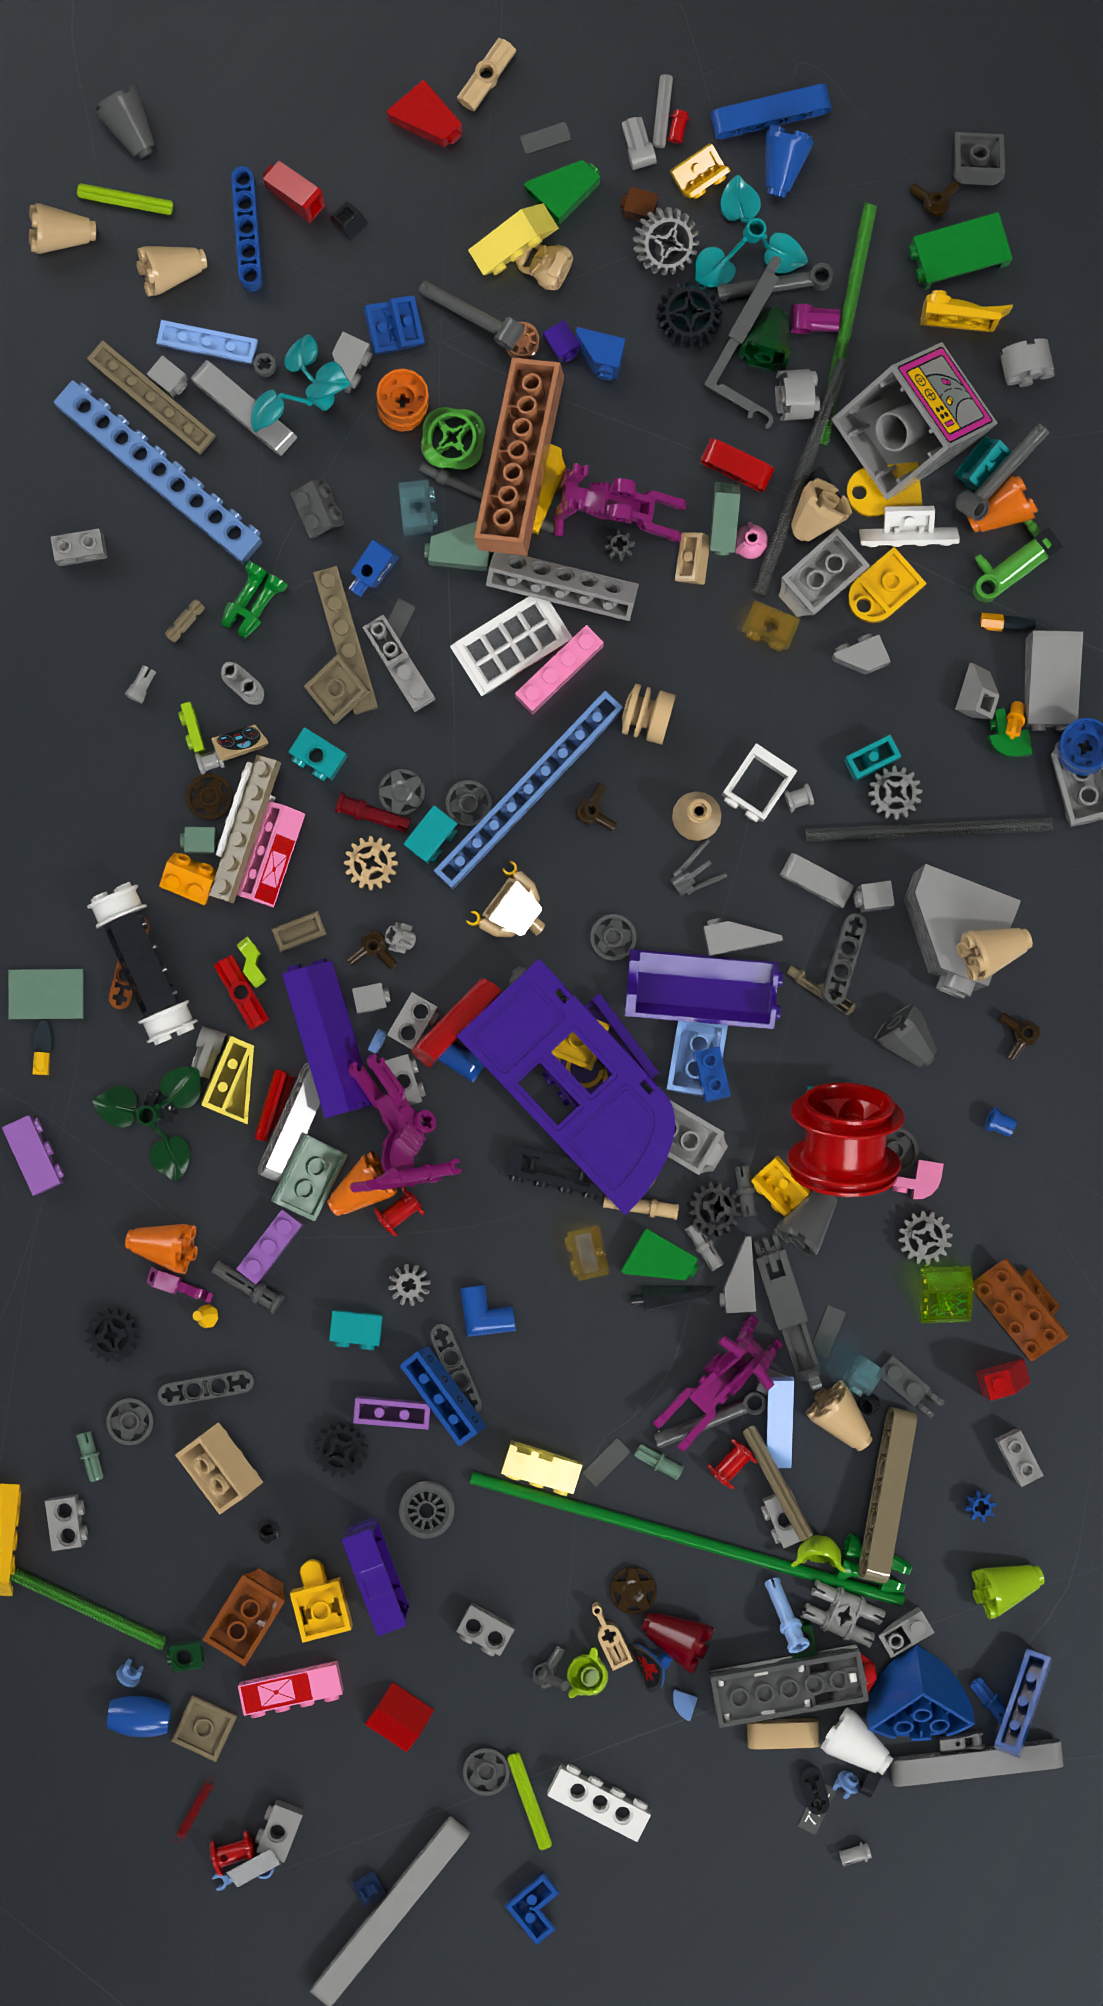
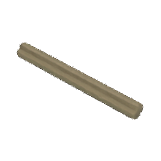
[743,1426,813,1541]

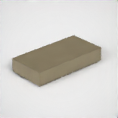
[272,911,327,952]

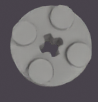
[999,338,1055,387]
[775,369,820,421]

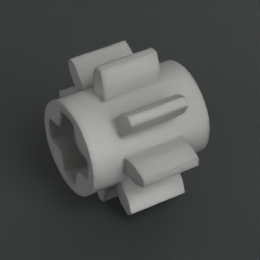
[385,922,416,954]

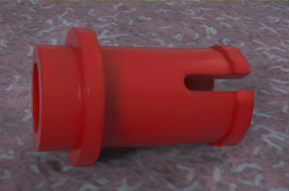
[667,110,690,144]

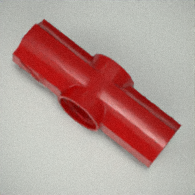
[214,955,270,1030]

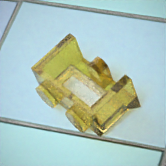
[565,1224,610,1281]

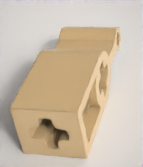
[592,1601,633,1671]

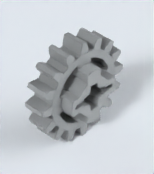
[868,766,922,820]
[897,1211,953,1265]

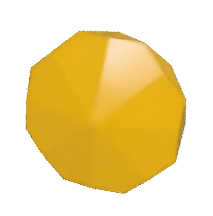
[193,1304,218,1328]

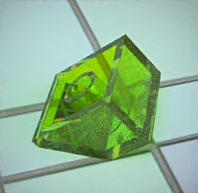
[919,1266,974,1323]

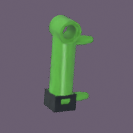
[973,520,1063,603]

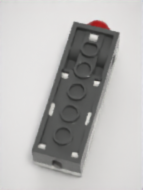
[709,1644,877,1728]

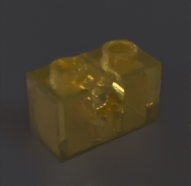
[742,601,800,651]

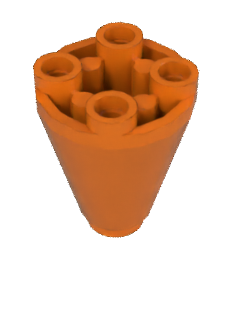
[967,474,1038,533]
[327,1151,397,1216]
[125,1224,198,1274]

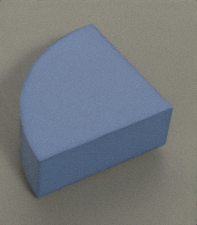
[368,1028,387,1054]
[673,1688,698,1721]

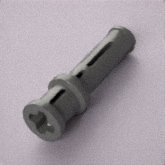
[211,1260,285,1315]

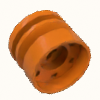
[376,369,429,432]

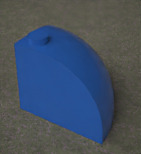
[867,1645,975,1741]

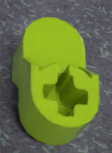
[236,936,267,988]

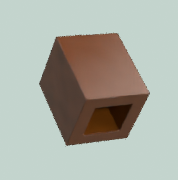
[620,186,659,222]

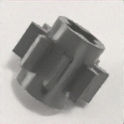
[604,530,635,562]

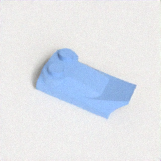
[666,1021,728,1097]

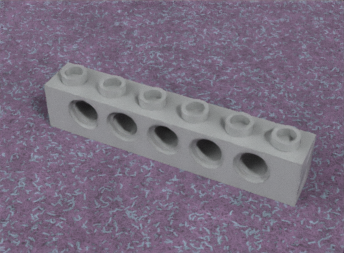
[486,552,639,621]

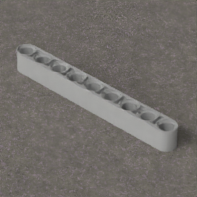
[310,1816,470,2006]

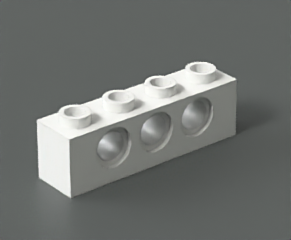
[547,1764,651,1842]

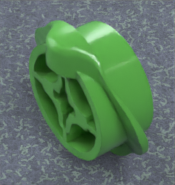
[421,407,485,470]

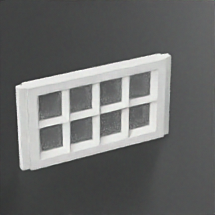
[450,596,573,697]

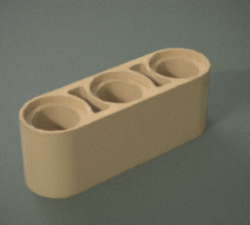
[747,1718,820,1749]

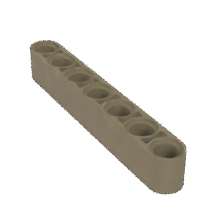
[858,1407,917,1583]

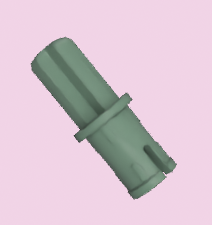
[76,1431,103,1482]
[635,1444,684,1481]

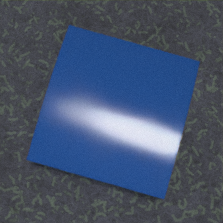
[363,296,425,355]

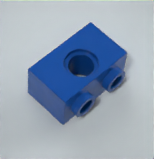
[693,1046,731,1103]

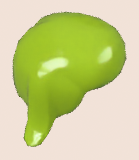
[791,1535,846,1573]
[567,1647,608,1698]

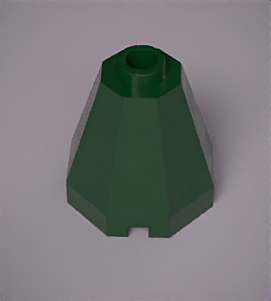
[738,307,791,372]

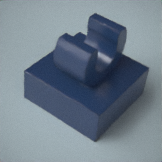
[352,1870,387,1906]

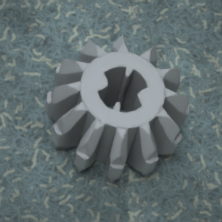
[388,1264,431,1306]

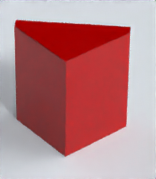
[365,1682,434,1752]

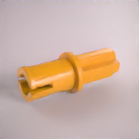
[1006,701,1026,739]

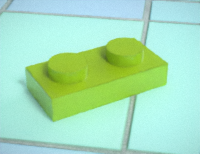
[178,702,207,754]

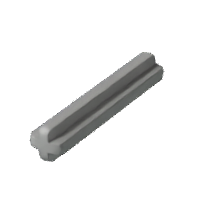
[652,74,673,148]

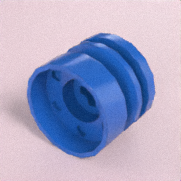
[1057,718,1103,776]

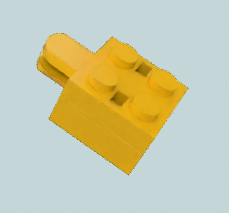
[290,1559,353,1643]

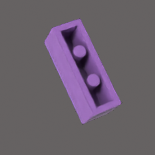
[2,1115,65,1196]
[236,1209,304,1284]
[353,1396,431,1430]

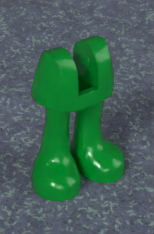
[221,561,288,639]
[834,1533,913,1593]

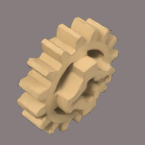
[344,836,398,891]

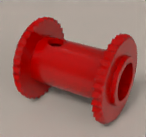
[374,1187,425,1236]
[707,1438,758,1489]
[210,1831,257,1876]

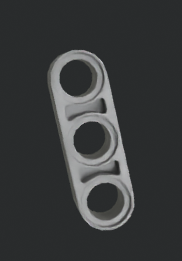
[780,853,855,909]

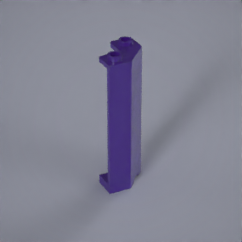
[625,949,783,1029]
[282,958,372,1118]

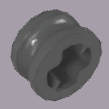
[253,353,276,377]

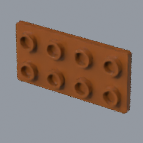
[969,1258,1069,1361]

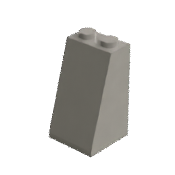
[1024,631,1083,732]

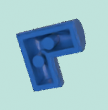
[438,1042,485,1083]
[460,1284,516,1337]
[505,1872,559,1946]

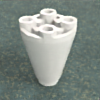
[820,1707,894,1775]

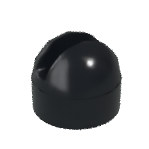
[858,1393,880,1415]
[258,1522,279,1544]

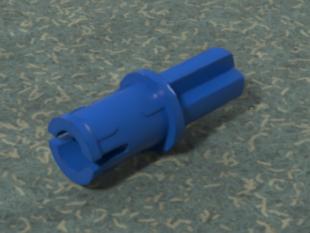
[970,1677,1006,1724]

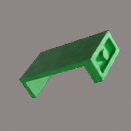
[909,212,1013,290]

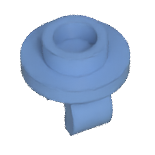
[116,1659,144,1687]
[832,1770,860,1799]

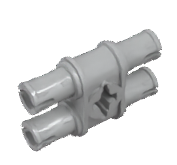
[221,662,264,705]
[801,1580,886,1648]

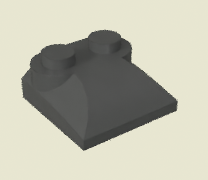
[953,132,1005,185]

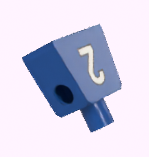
[349,540,400,597]

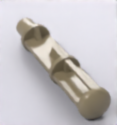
[786,965,855,1015]

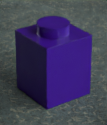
[543,320,580,362]

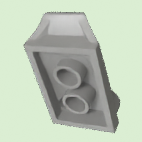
[778,528,870,617]
[1051,742,1103,827]
[667,1100,728,1175]

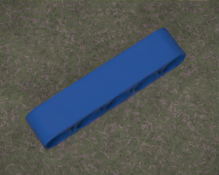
[710,84,832,139]
[231,166,263,292]

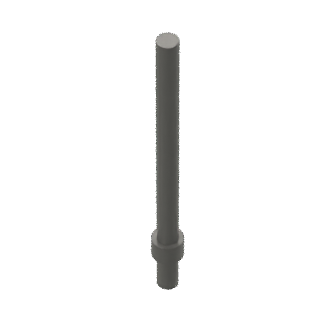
[419,463,554,534]

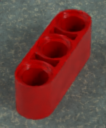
[700,438,775,492]

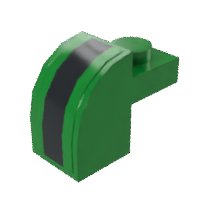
[986,708,1033,759]

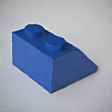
[576,327,625,381]

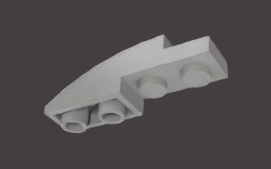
[362,615,436,712]

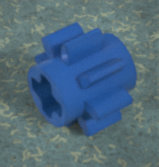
[964,1490,997,1523]

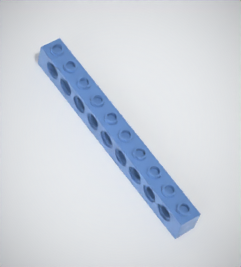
[53,380,263,565]
[434,691,623,890]

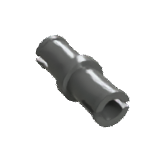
[734,1166,757,1217]

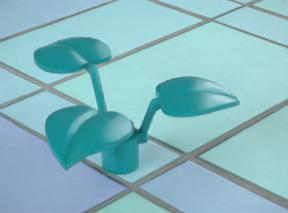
[695,175,808,288]
[251,334,351,433]

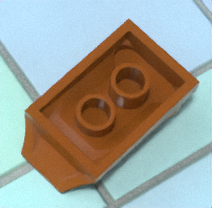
[203,1568,285,1666]

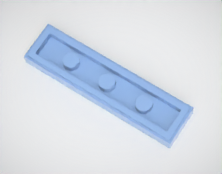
[156,320,258,365]
[766,1377,794,1468]

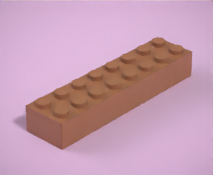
[474,358,564,556]

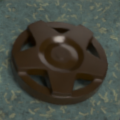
[186,773,233,820]
[610,1567,657,1615]

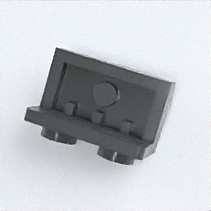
[290,480,344,538]

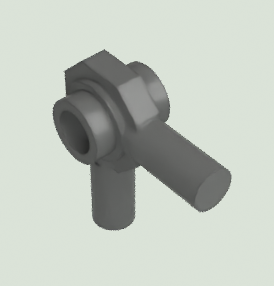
[532,1646,569,1691]

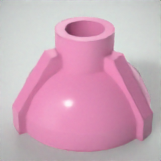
[735,522,769,559]

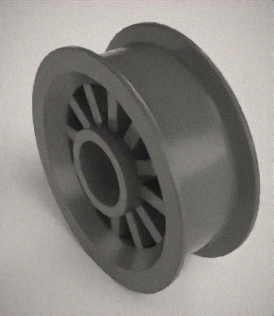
[399,1481,455,1539]

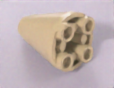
[29,203,96,254]
[136,246,207,297]
[672,791,722,841]
[956,928,1033,981]
[806,1380,872,1451]

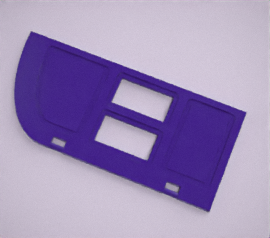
[456,958,675,1215]

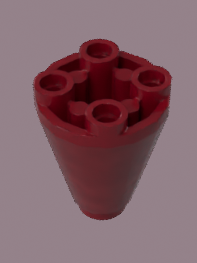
[641,1612,715,1674]

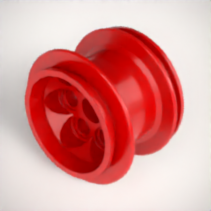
[788,1082,905,1197]

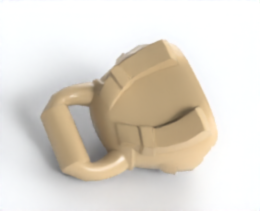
[516,243,573,291]

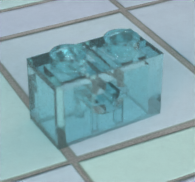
[398,480,438,536]
[843,1354,885,1397]

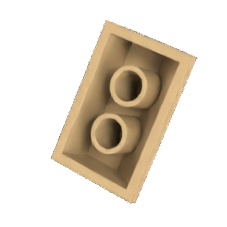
[175,1422,263,1515]

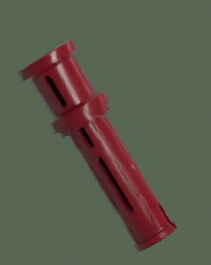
[335,792,411,834]

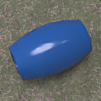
[107,1696,171,1738]

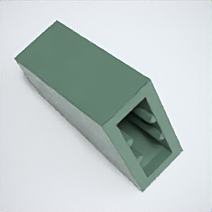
[710,481,740,555]
[424,521,490,572]

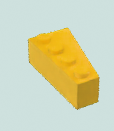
[0,1484,21,1596]

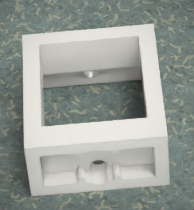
[722,743,797,823]

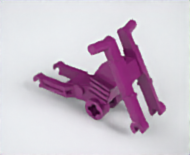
[554,463,687,542]
[348,1054,462,1192]
[653,1314,784,1452]

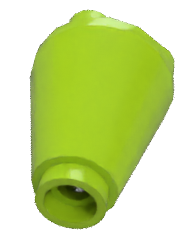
[972,1565,1045,1620]

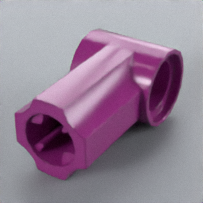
[790,304,840,334]

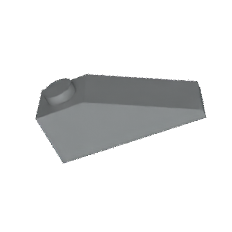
[703,918,783,956]
[719,1236,756,1313]

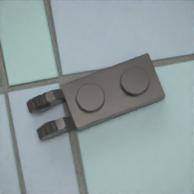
[876,1355,945,1418]

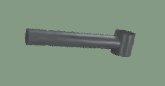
[717,263,833,302]
[419,280,525,351]
[956,423,1049,521]
[654,1390,766,1449]

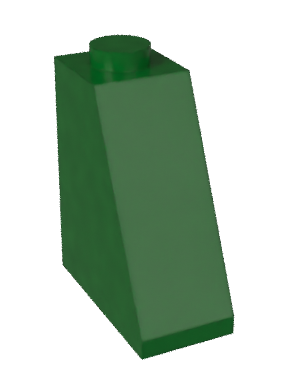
[524,160,600,225]
[621,1228,699,1281]

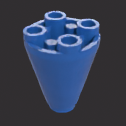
[766,125,814,198]

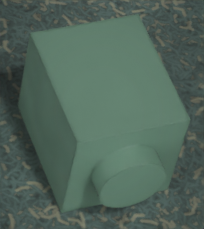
[180,827,217,854]

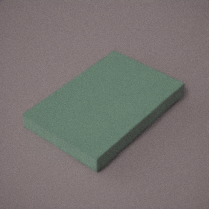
[8,969,84,1020]
[271,1134,348,1222]

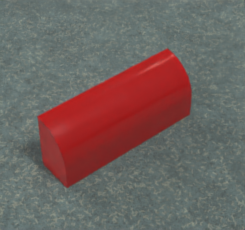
[411,978,502,1068]

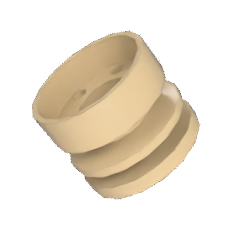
[621,683,676,745]

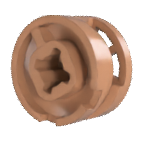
[506,322,539,359]

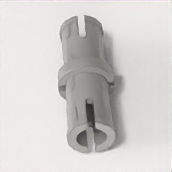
[684,1224,724,1272]

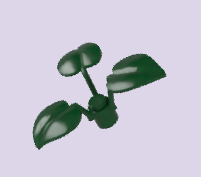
[92,1067,201,1181]

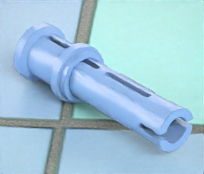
[765,1578,810,1653]

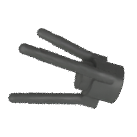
[670,839,727,896]

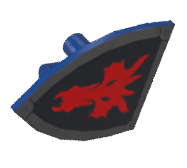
[629,1644,673,1692]

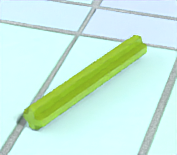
[77,183,174,215]
[507,1752,552,1850]

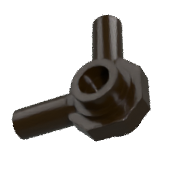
[909,180,960,217]
[575,783,617,831]
[347,930,397,969]
[998,1012,1041,1062]

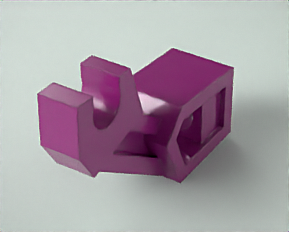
[146,1267,213,1303]

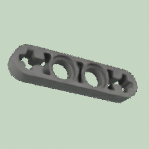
[821,913,867,1006]
[430,1323,482,1413]
[158,1370,255,1406]

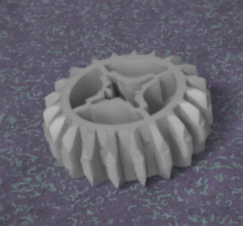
[633,206,699,275]

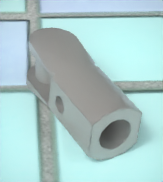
[938,1731,985,1753]

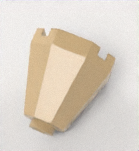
[791,478,852,542]

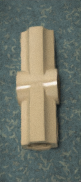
[457,38,516,111]

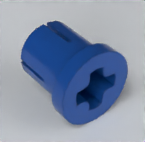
[984,1107,1017,1137]

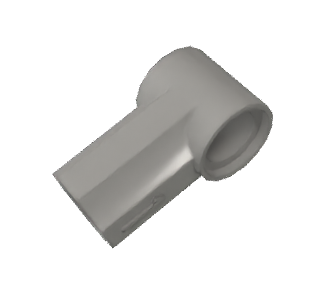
[621,117,657,170]
[191,1026,227,1079]

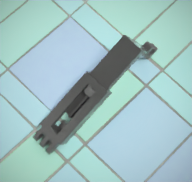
[703,256,781,430]
[753,1234,822,1390]

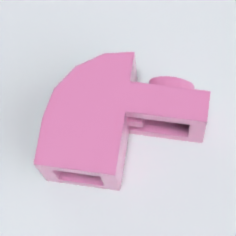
[892,1160,944,1199]

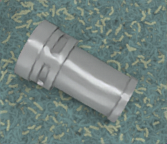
[124,665,156,704]

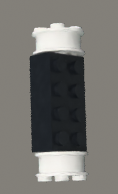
[87,882,198,1046]

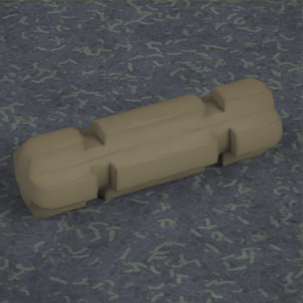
[165,599,205,643]

